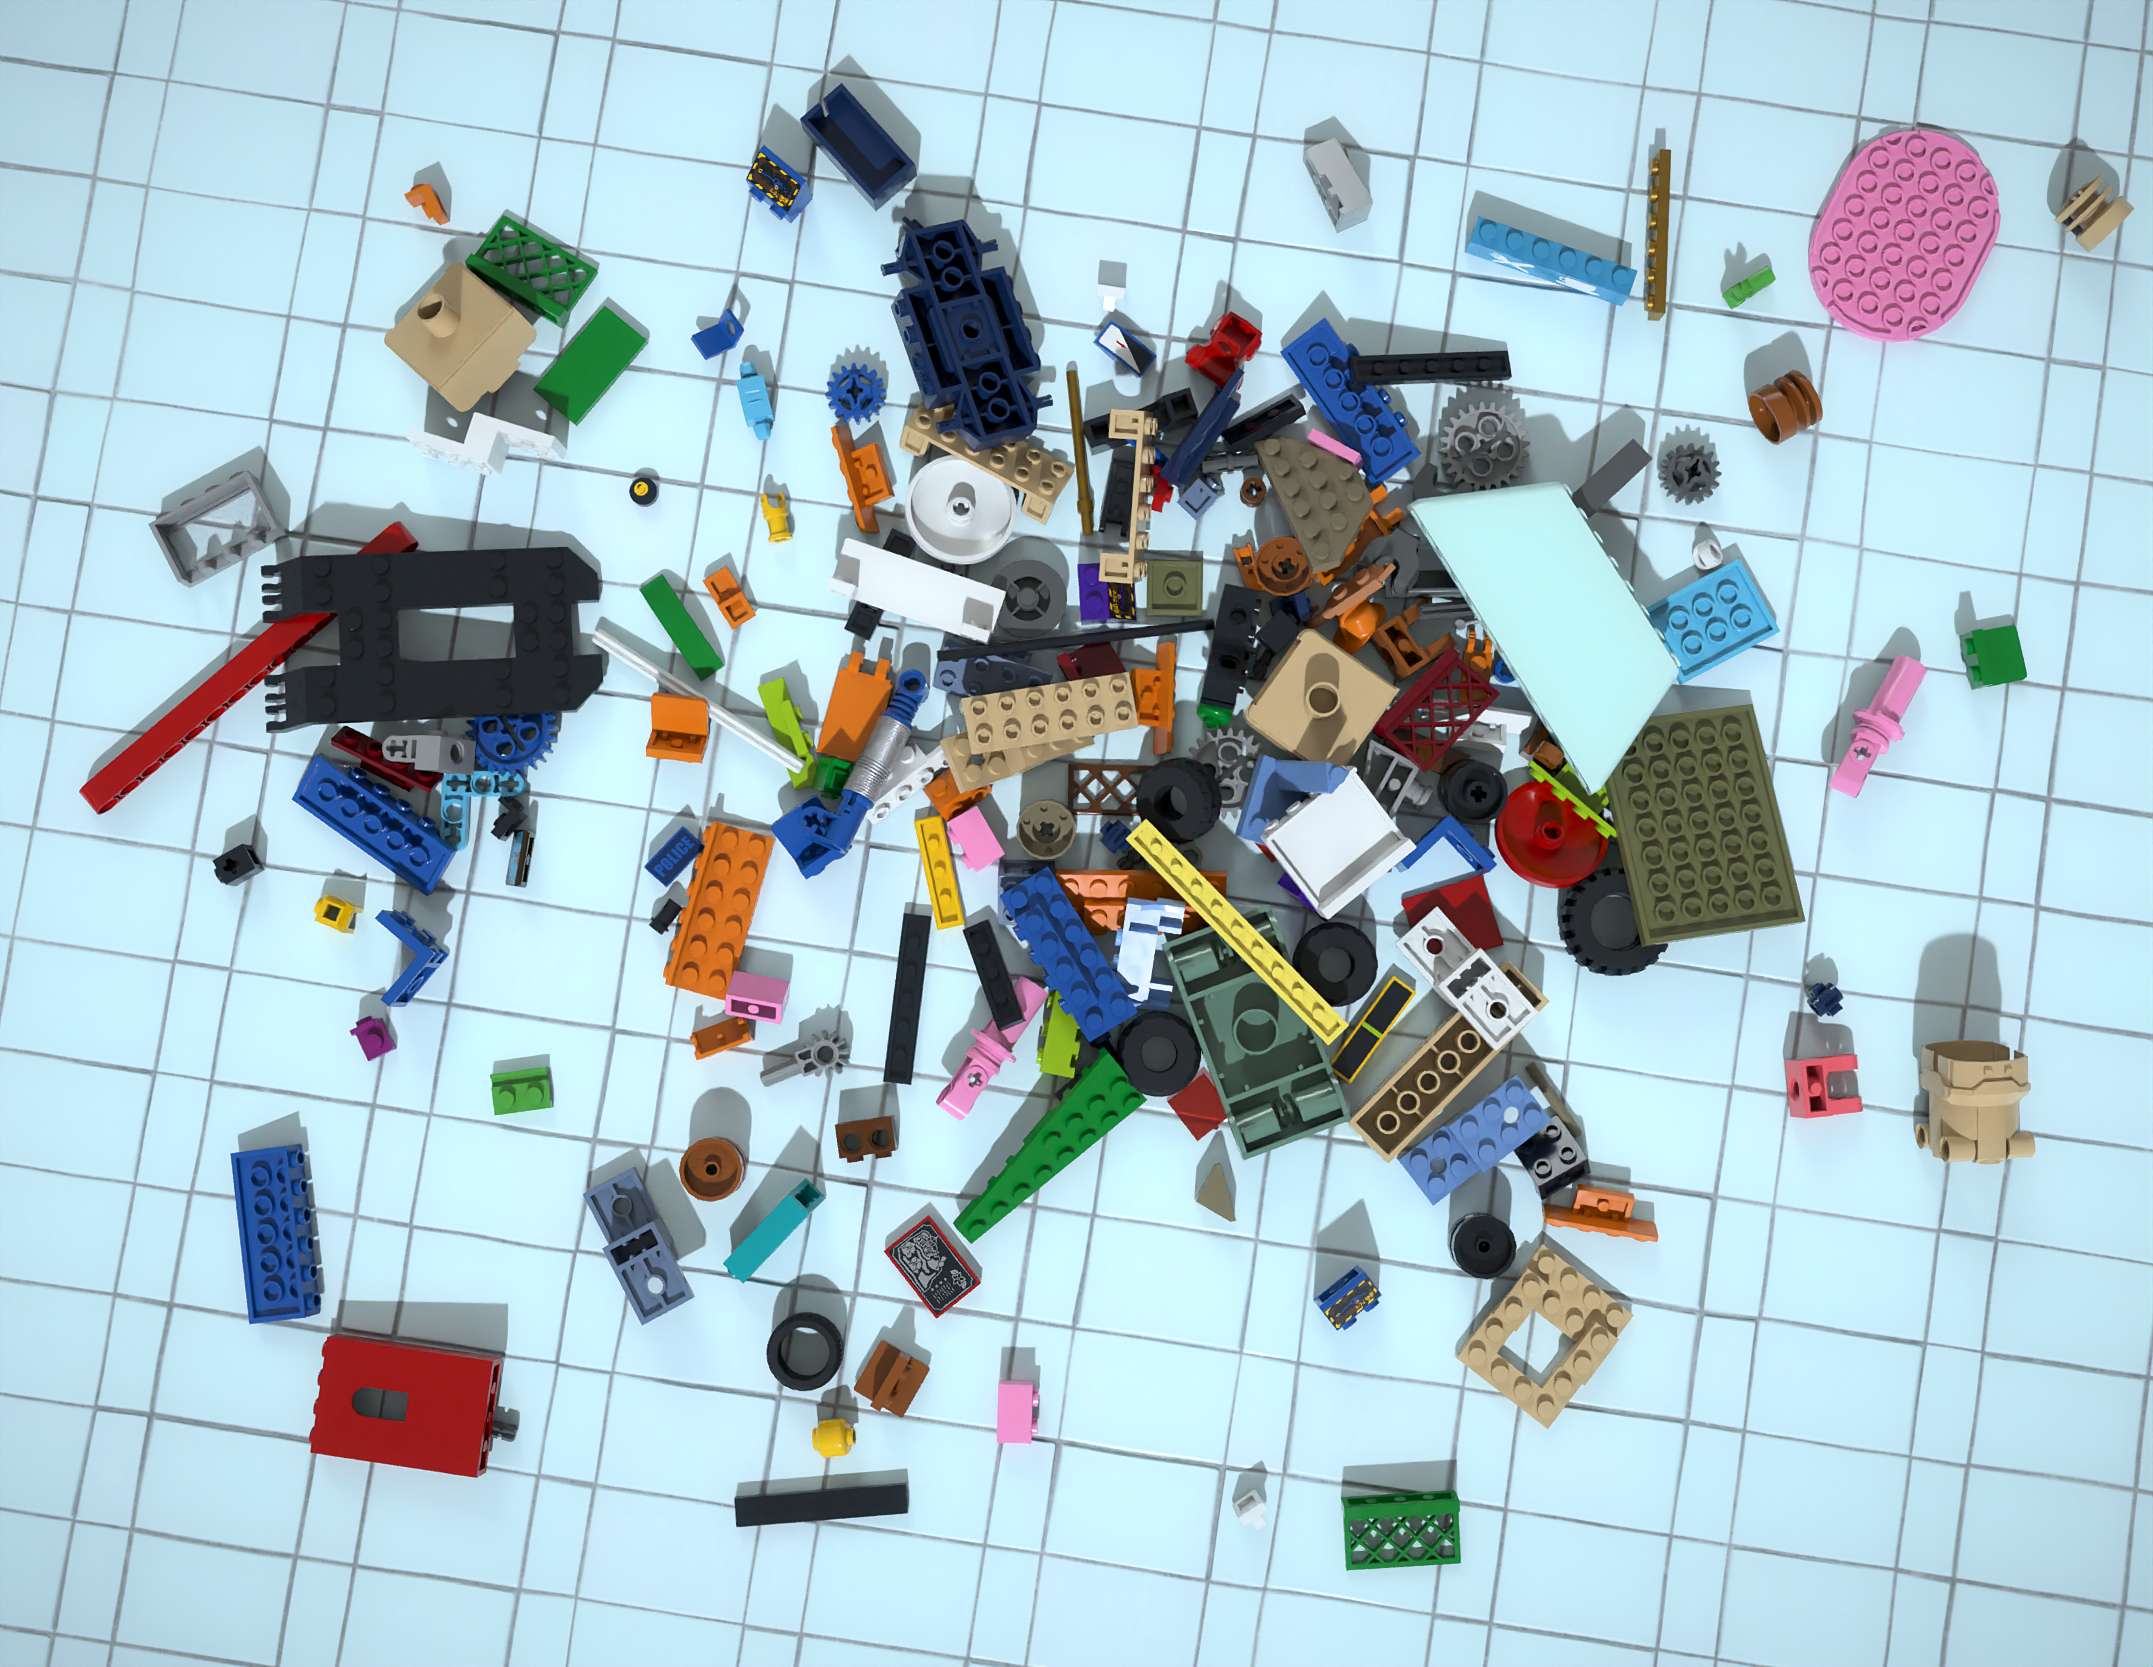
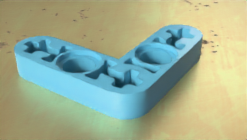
[440,771,527,852]

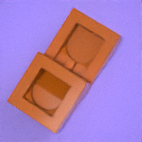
[702,566,756,630]

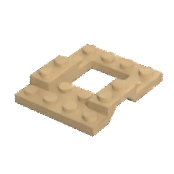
[1455,1244,1634,1429]

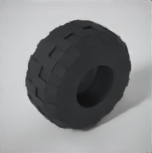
[1136,757,1222,844]
[1292,922,1378,1007]
[1116,1011,1201,1097]

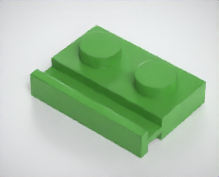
[490,1067,553,1115]

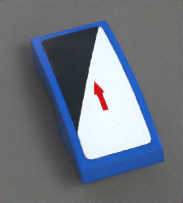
[1093,320,1157,378]

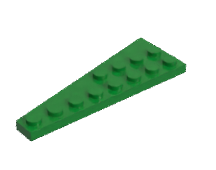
[953,1047,1147,1244]

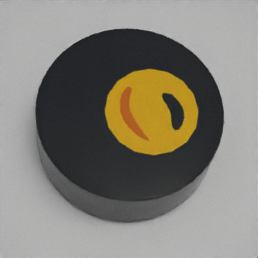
[629,477,659,507]

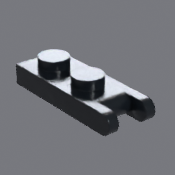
[1098,458,1135,538]

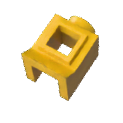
[314,894,364,934]

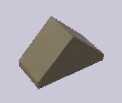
[1194,1163,1236,1222]

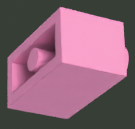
[946,806,1006,872]
[725,971,790,1025]
[997,1380,1039,1444]

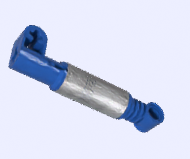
[798,669,929,854]

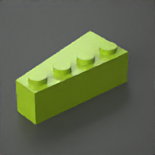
[1036,991,1082,1078]

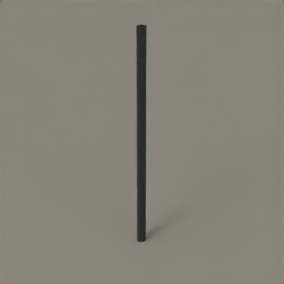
[937,619,1215,662]

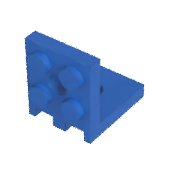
[1395,814,1497,875]
[375,909,449,1007]

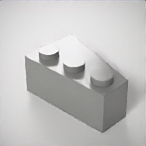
[1303,137,1373,233]
[1361,739,1419,820]

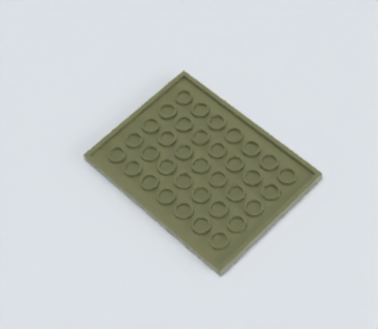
[1605,704,1806,947]

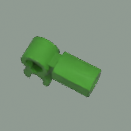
[1722,265,1776,310]

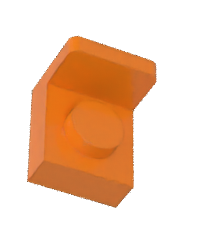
[404,183,450,226]

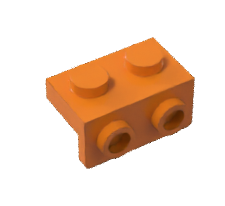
[922,768,992,822]

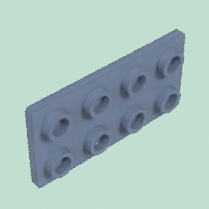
[932,637,1053,698]

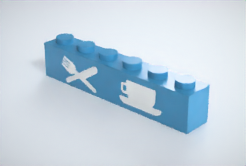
[1465,216,1637,306]

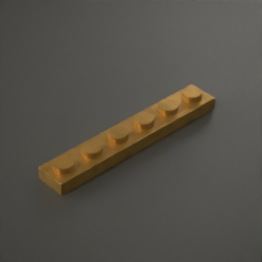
[1644,149,1671,321]

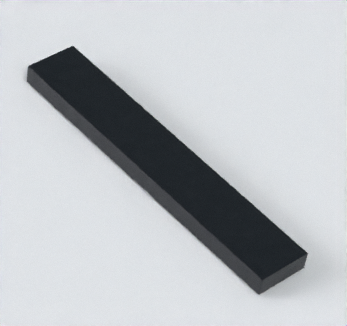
[1347,351,1512,386]
[883,913,932,1085]
[734,1482,908,1527]

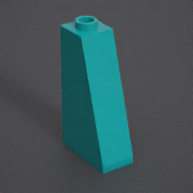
[723,1178,826,1283]

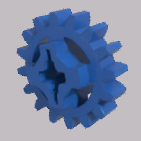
[825,363,887,425]

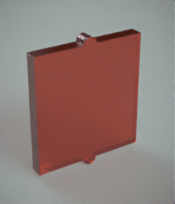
[1167,1073,1227,1141]

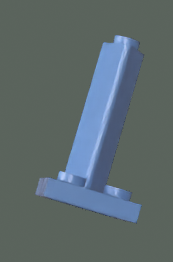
[1235,754,1349,847]

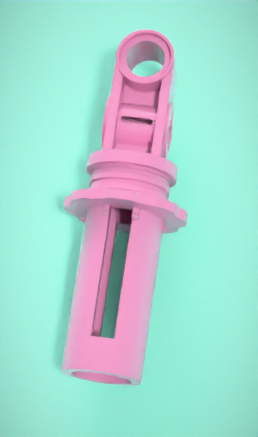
[1829,656,1927,799]
[936,976,1049,1121]

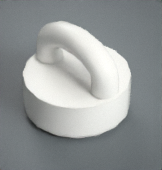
[1692,539,1723,571]

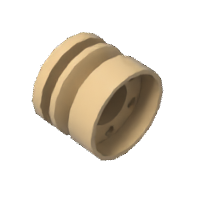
[2054,176,2135,252]

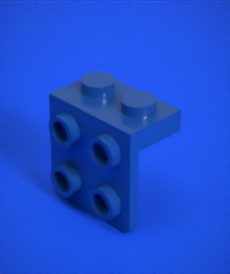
[771,795,853,880]

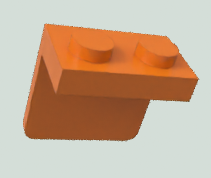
[646,692,709,763]

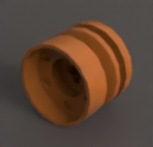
[1748,370,1823,445]
[1254,536,1318,596]

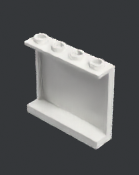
[1260,765,1417,919]

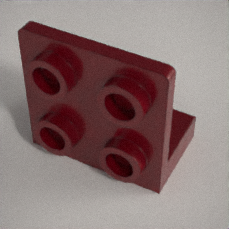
[1056,642,1131,682]

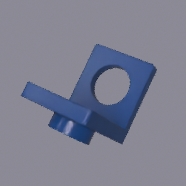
[691,308,744,360]

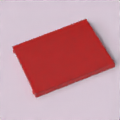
[1401,875,1504,955]

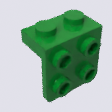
[1959,625,2027,690]

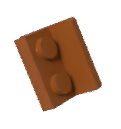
[854,1340,930,1417]

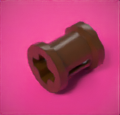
[1240,478,1266,508]

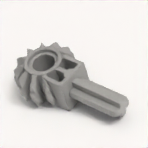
[760,1030,851,1087]

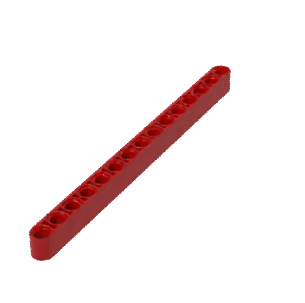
[79,521,419,815]

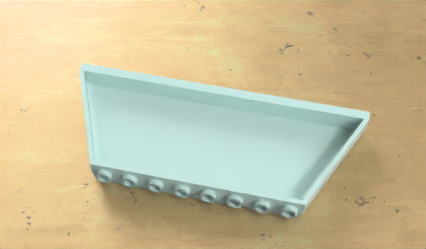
[1408,481,1681,796]

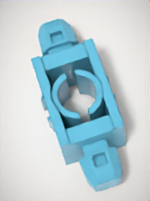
[736,362,774,440]

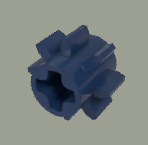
[1099,819,1132,854]
[1807,982,1844,1017]

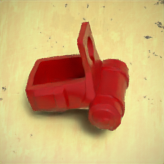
[1184,311,1263,390]

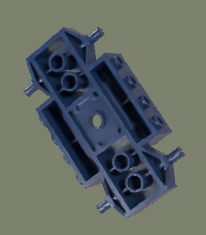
[880,219,1053,453]

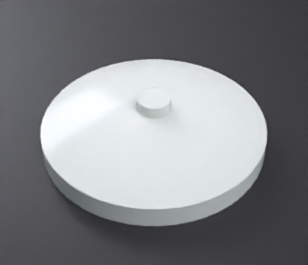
[904,455,1017,565]

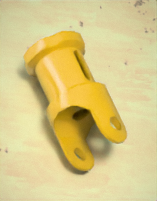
[760,492,793,543]

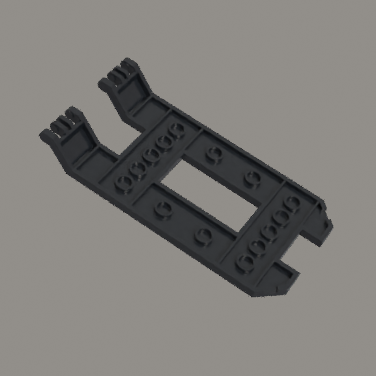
[261,547,604,733]

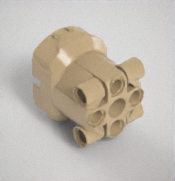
[1915,1040,2036,1164]

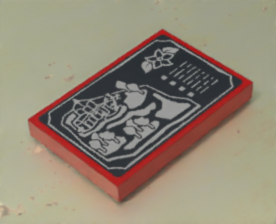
[884,1215,981,1319]

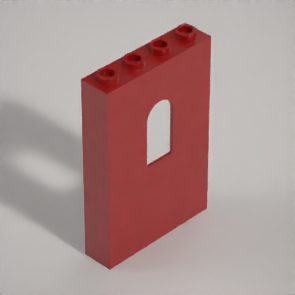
[309,1333,503,1478]

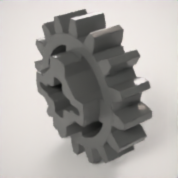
[1658,443,1722,505]

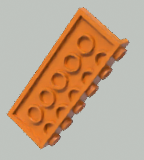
[663,821,776,1001]

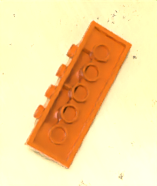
[1056,869,1227,936]

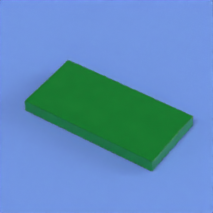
[533,306,648,426]

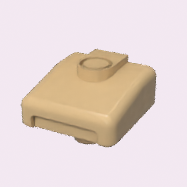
[384,263,537,412]
[1244,629,1400,766]

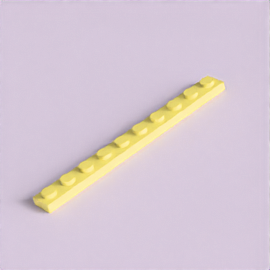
[1126,819,1349,1045]

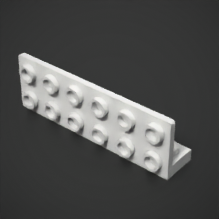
[825,538,1006,645]

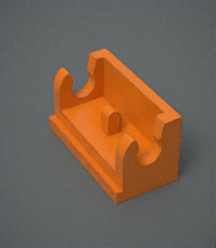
[689,1016,754,1060]

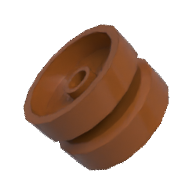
[679,1136,748,1202]

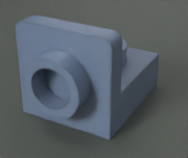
[1177,475,1225,521]

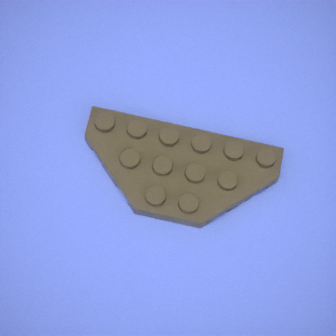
[1254,435,1373,574]

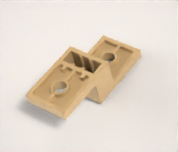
[940,731,1095,794]

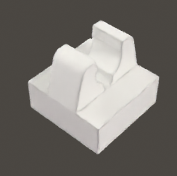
[1096,284,1126,312]
[1232,1489,1268,1530]

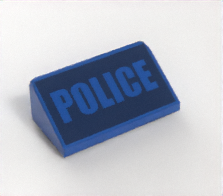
[644,827,705,887]

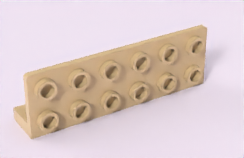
[899,401,1075,525]
[1099,409,1158,584]
[959,672,1139,755]

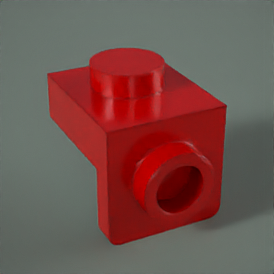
[1150,464,1174,513]

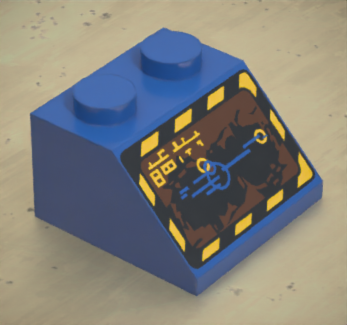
[746,145,812,223]
[1313,1265,1382,1331]

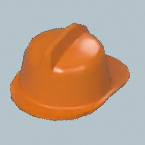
[1332,598,1386,655]

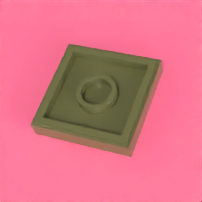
[1146,559,1203,617]

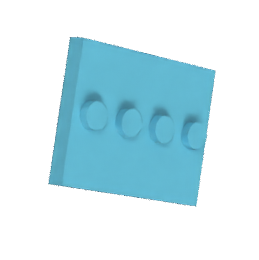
[1646,558,1780,685]

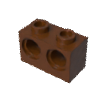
[835,1115,898,1163]

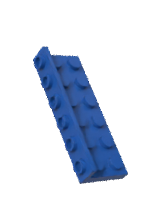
[230,1144,321,1324]

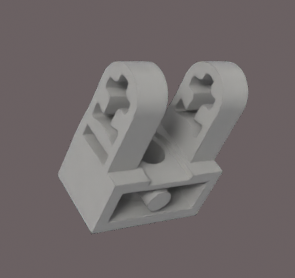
[382,730,476,775]

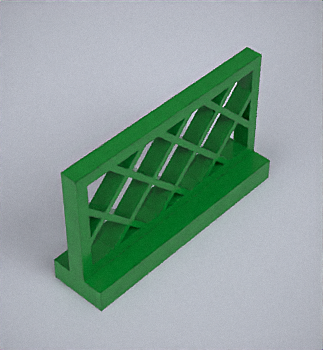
[465,215,598,329]
[1341,1490,1461,1571]

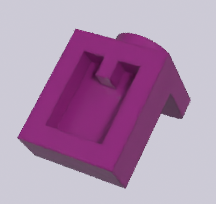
[350,1016,397,1061]

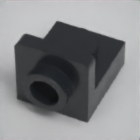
[491,796,528,842]

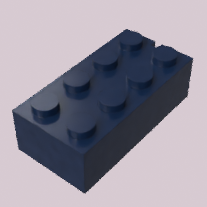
[800,83,917,211]

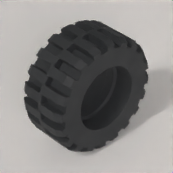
[1558,867,1668,976]

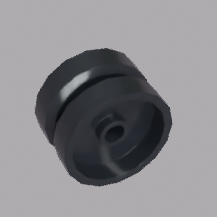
[1437,758,1508,825]
[1447,1212,1517,1279]

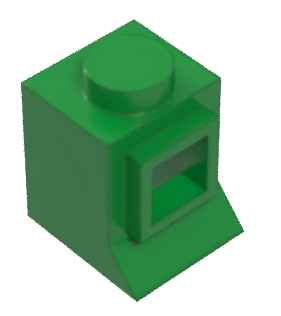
[811,756,855,801]

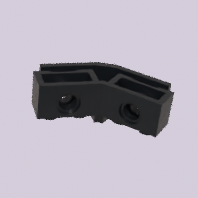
[1200,583,1262,710]

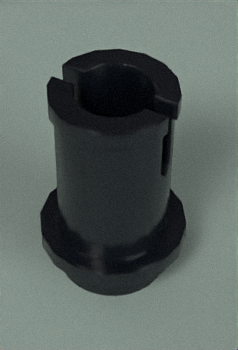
[649,898,682,935]

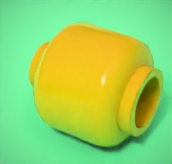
[812,1418,856,1458]

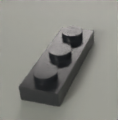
[1221,394,1306,454]

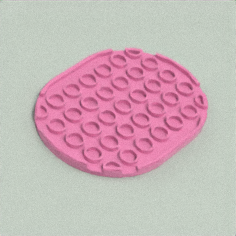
[1808,130,2001,342]

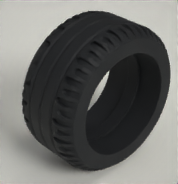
[766,1312,844,1391]

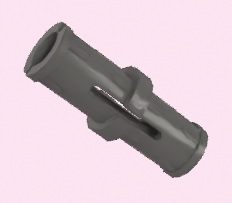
[1201,451,1258,475]

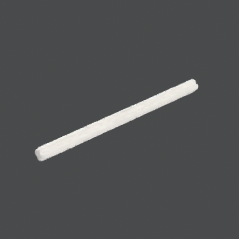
[592,629,806,773]

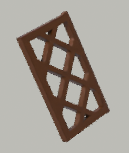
[1068,764,1152,816]

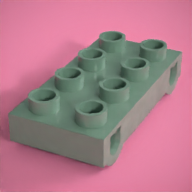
[1161,904,1352,1160]

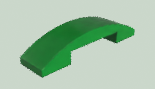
[639,574,725,681]

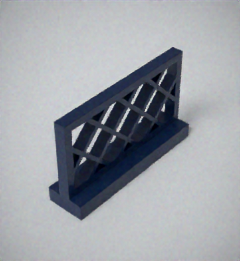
[1159,368,1245,490]

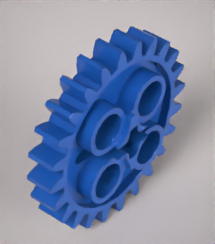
[465,714,559,777]

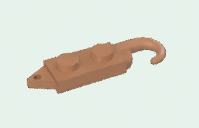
[1303,562,1396,629]

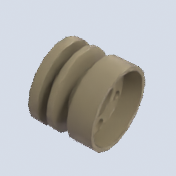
[1016,799,1077,860]

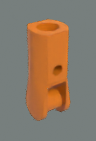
[1232,542,1264,592]

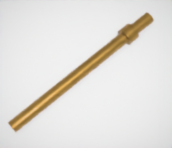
[1066,370,1094,536]

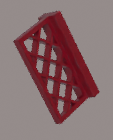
[1373,646,1500,773]

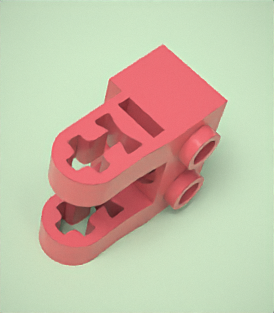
[1785,1054,1863,1119]

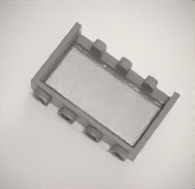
[148,470,288,588]

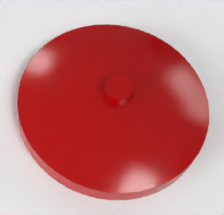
[1494,780,1608,889]

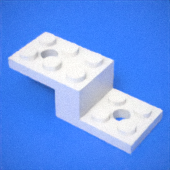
[406,412,567,476]
[1394,906,1539,1051]

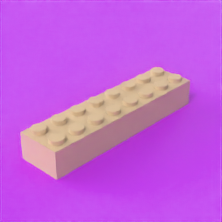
[1346,961,1550,1163]

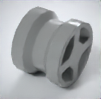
[1402,777,1434,812]

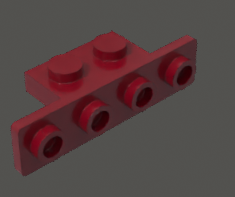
[330,726,444,793]

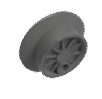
[991,560,1067,638]

